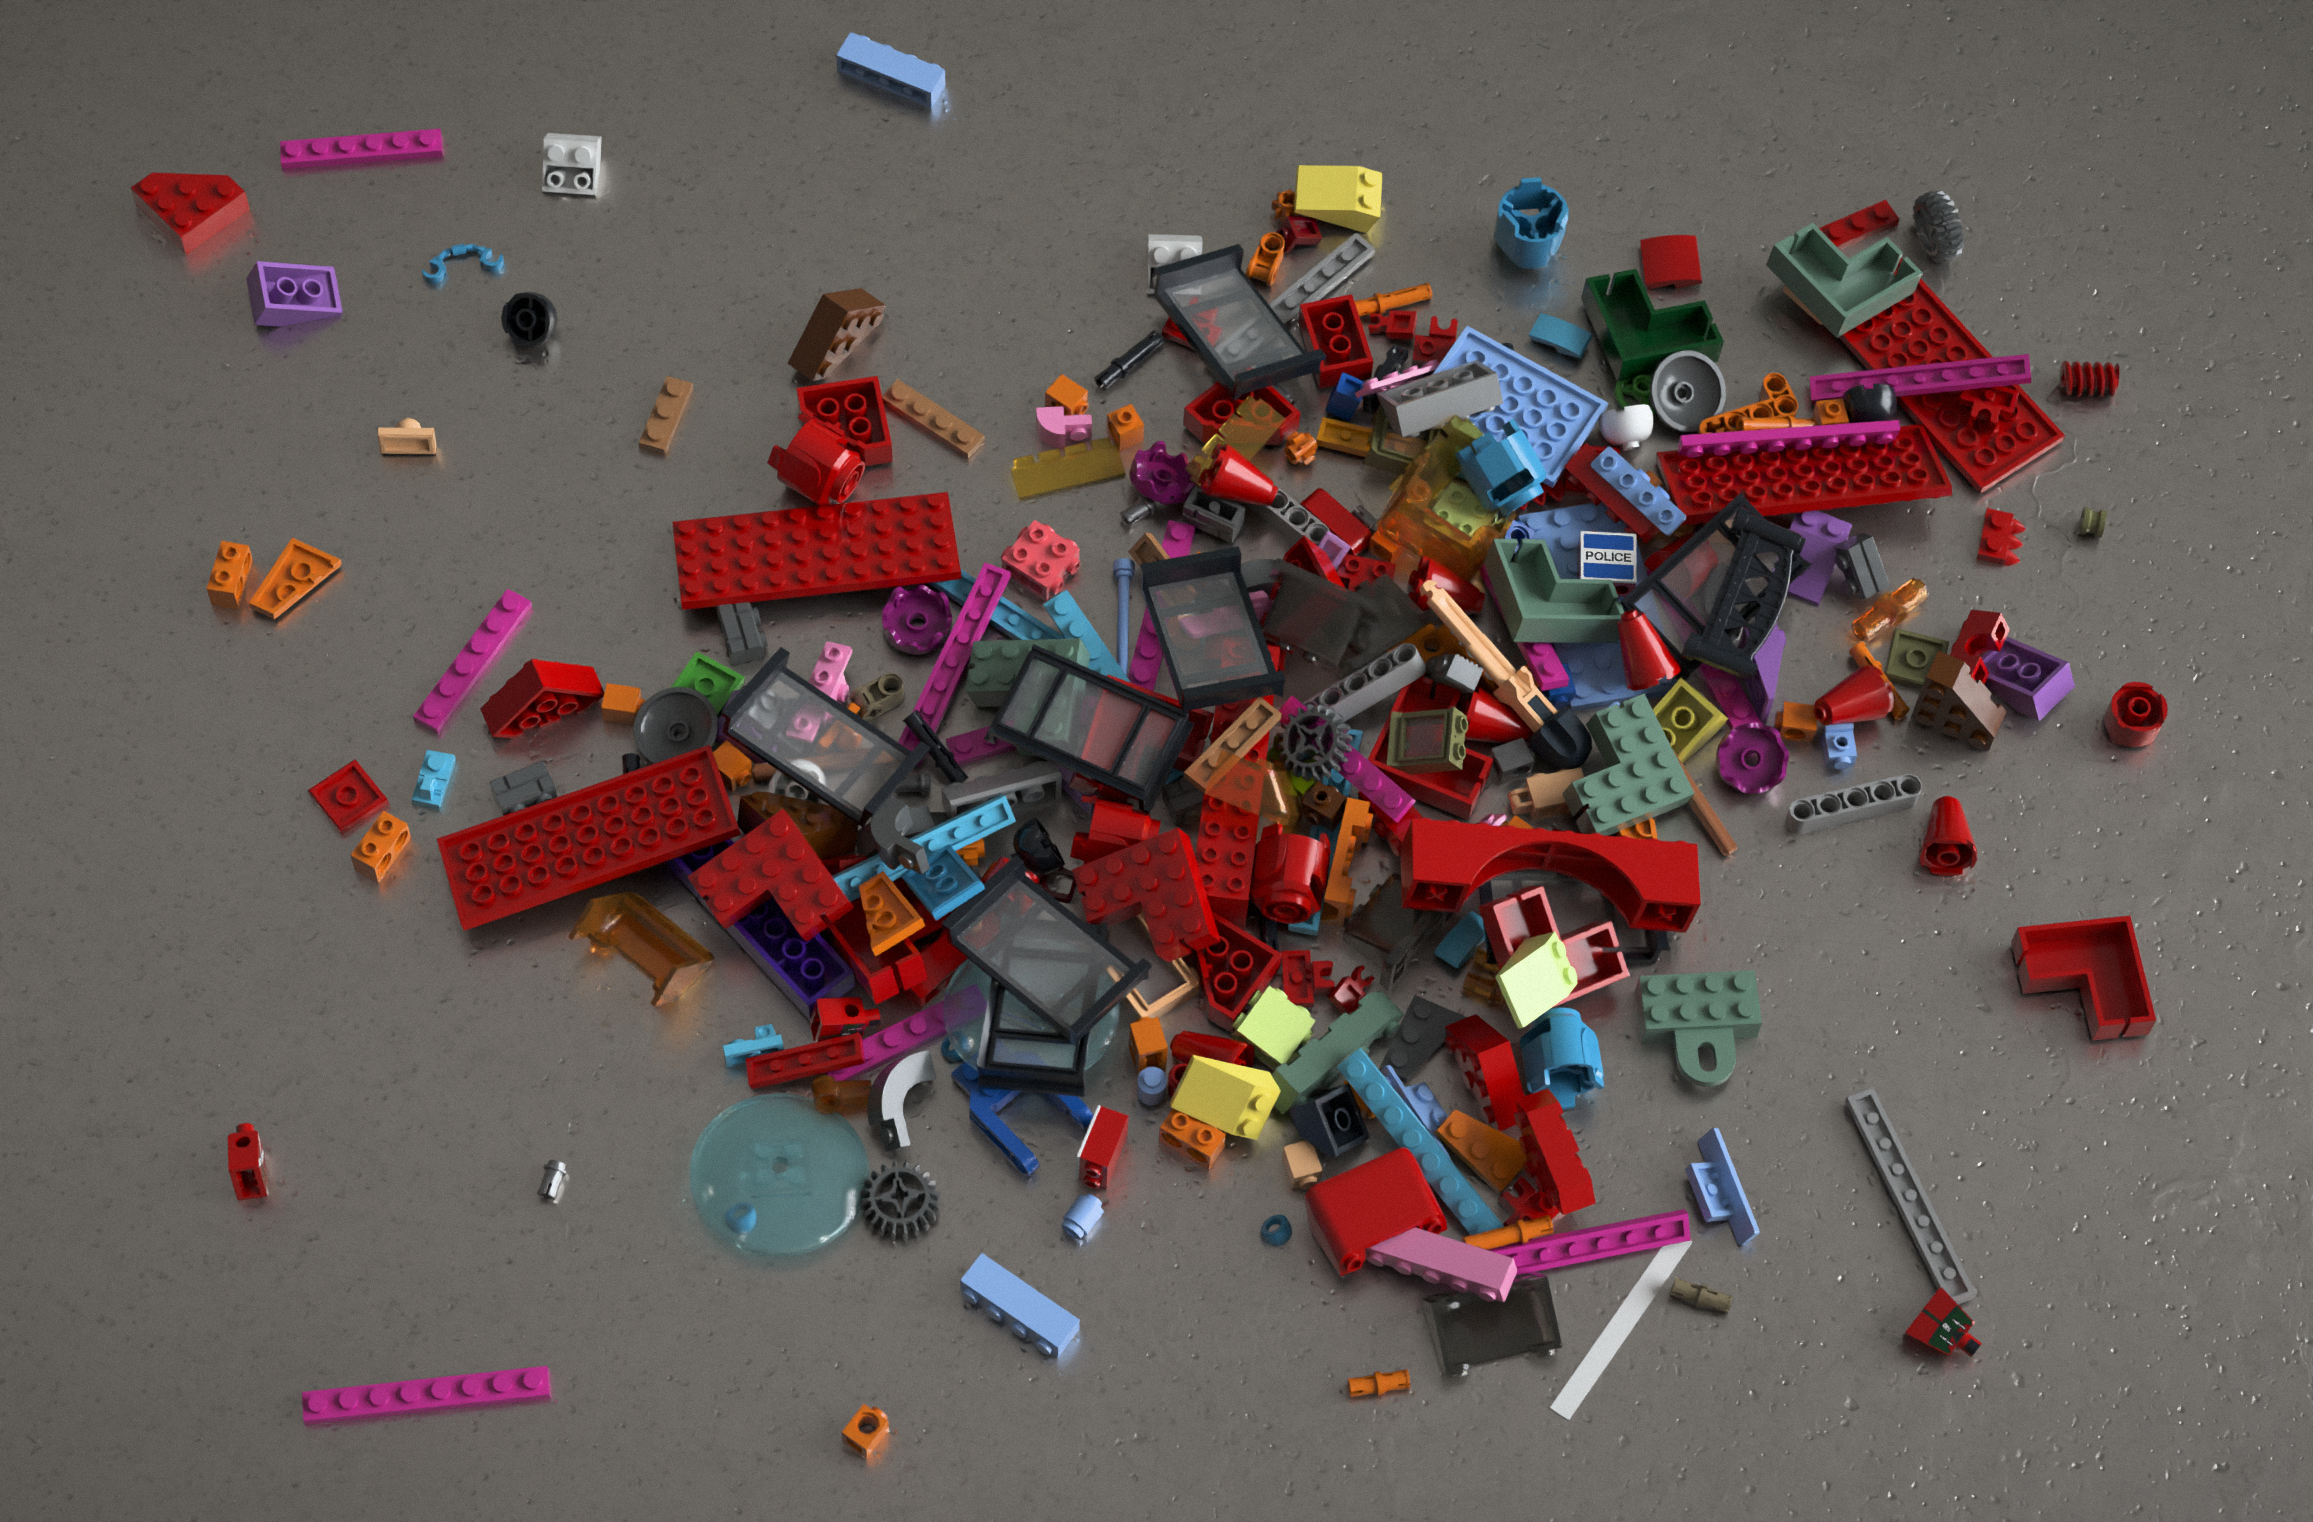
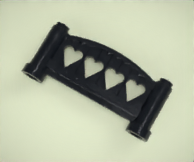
[1681,506,1806,680]

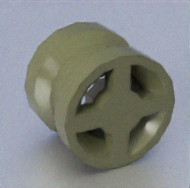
[2079,507,2107,538]

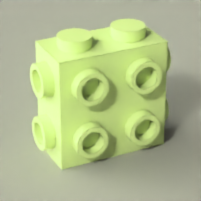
[1420,482,1499,562]
[1230,986,1316,1071]

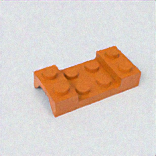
[1320,797,1374,928]

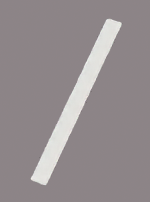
[1550,1241,1692,1420]

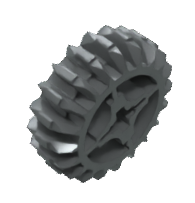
[1912,191,1964,263]
[1275,704,1353,781]
[860,1160,940,1241]

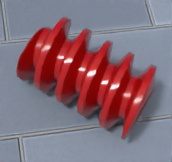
[2060,361,2120,397]

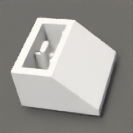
[542,133,601,195]
[1147,234,1202,295]

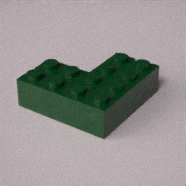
[1581,269,1724,382]

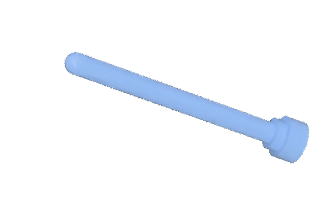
[1113,558,1135,678]

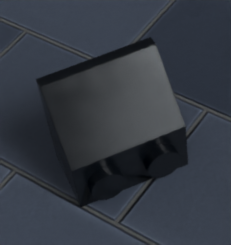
[1289,1083,1370,1157]

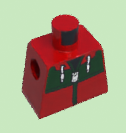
[809,997,881,1043]
[1906,1287,1982,1357]

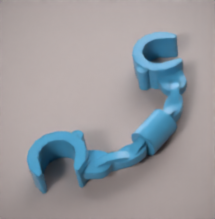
[422,243,504,284]

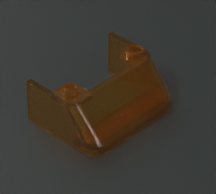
[1377,452,1517,582]
[1205,750,1303,826]
[568,892,714,1007]

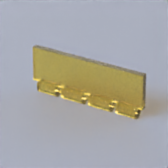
[1185,396,1286,487]
[1388,414,1484,520]
[1011,437,1126,500]

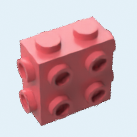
[1001,520,1081,601]

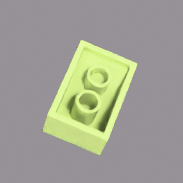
[1496,932,1578,1029]

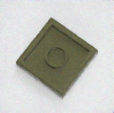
[1884,628,1950,689]

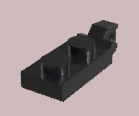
[1362,345,1409,414]

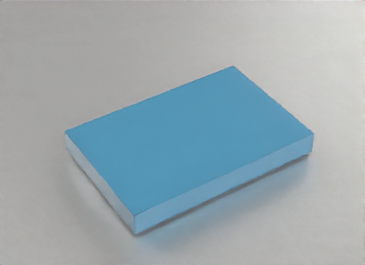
[901,845,985,921]

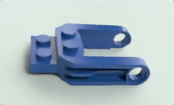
[951,1039,1093,1176]

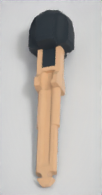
[1420,580,1593,770]

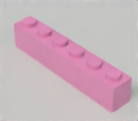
[1365,1228,1517,1302]

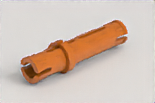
[1355,282,1432,317]
[1736,416,1818,431]
[1849,642,1910,719]
[1462,1215,1554,1250]

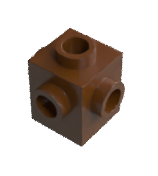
[1301,781,1347,832]

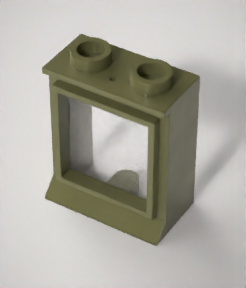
[1363,404,1443,483]
[1387,707,1468,774]

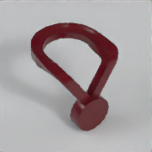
[1040,867,1077,903]

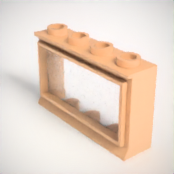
[1076,913,1201,1018]

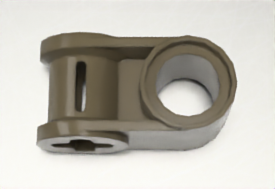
[849,673,905,722]

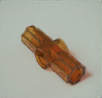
[1851,578,1929,643]

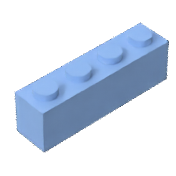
[836,32,945,108]
[960,1253,1079,1358]

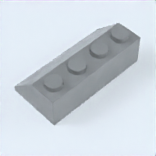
[1377,360,1503,438]
[942,761,1062,819]

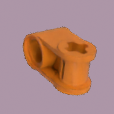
[1245,232,1284,287]

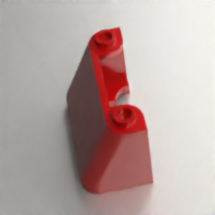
[1305,1148,1447,1277]

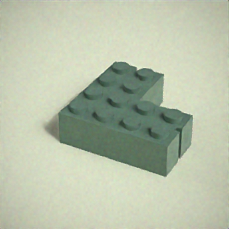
[1766,223,1923,338]
[1484,539,1624,643]
[966,638,1090,756]
[1562,694,1695,836]

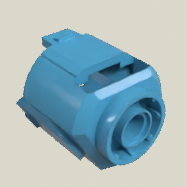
[1494,177,1569,269]
[1455,419,1547,516]
[1520,1008,1604,1110]

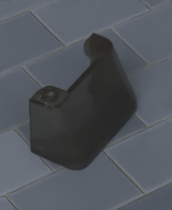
[1422,1272,1563,1378]

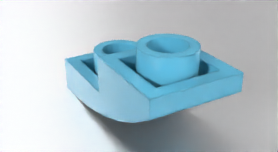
[1529,313,1593,358]
[1434,911,1485,969]

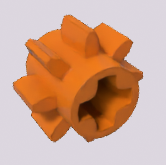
[1271,189,1300,221]
[1284,431,1318,466]
[956,838,985,866]

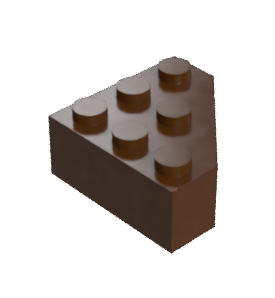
[787,288,886,381]
[1911,651,2006,751]
[737,791,858,859]

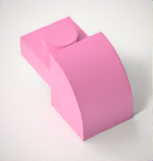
[1036,406,1092,449]

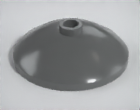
[1650,351,1726,432]
[633,687,718,764]

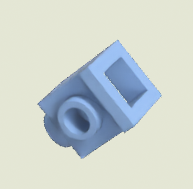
[1821,723,1857,770]

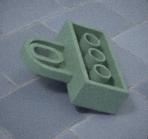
[1635,970,1762,1087]

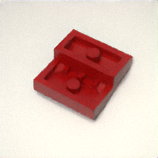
[1640,235,1703,290]

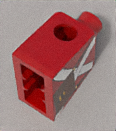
[228,1123,267,1200]

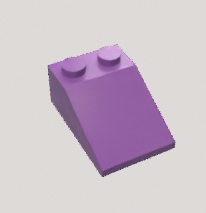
[246,261,343,327]
[1767,510,1852,606]
[1737,623,1786,725]
[1981,637,2075,721]

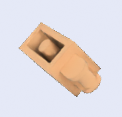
[1507,768,1588,821]

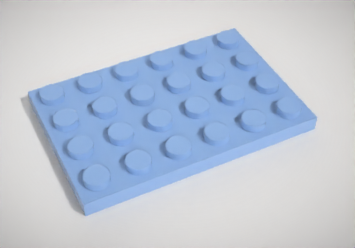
[1432,326,1608,488]

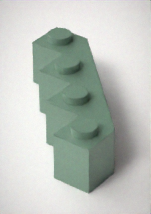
[1272,990,1405,1115]

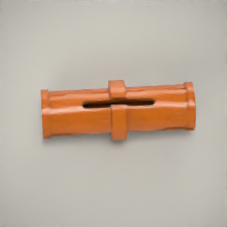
[1347,1369,1410,1398]

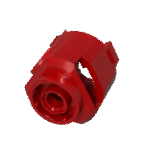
[767,413,865,506]
[1070,795,1161,865]
[1249,822,1331,924]

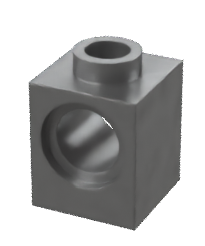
[1490,738,1536,785]

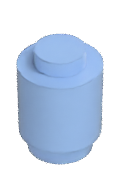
[1137,1067,1167,1105]
[1061,1194,1103,1240]

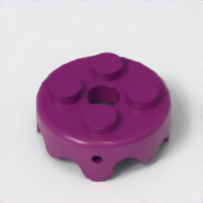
[1129,441,1201,505]
[882,585,952,655]
[1716,723,1789,794]

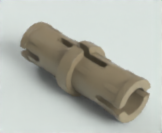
[1670,1277,1733,1314]

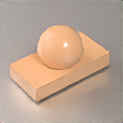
[378,418,437,454]

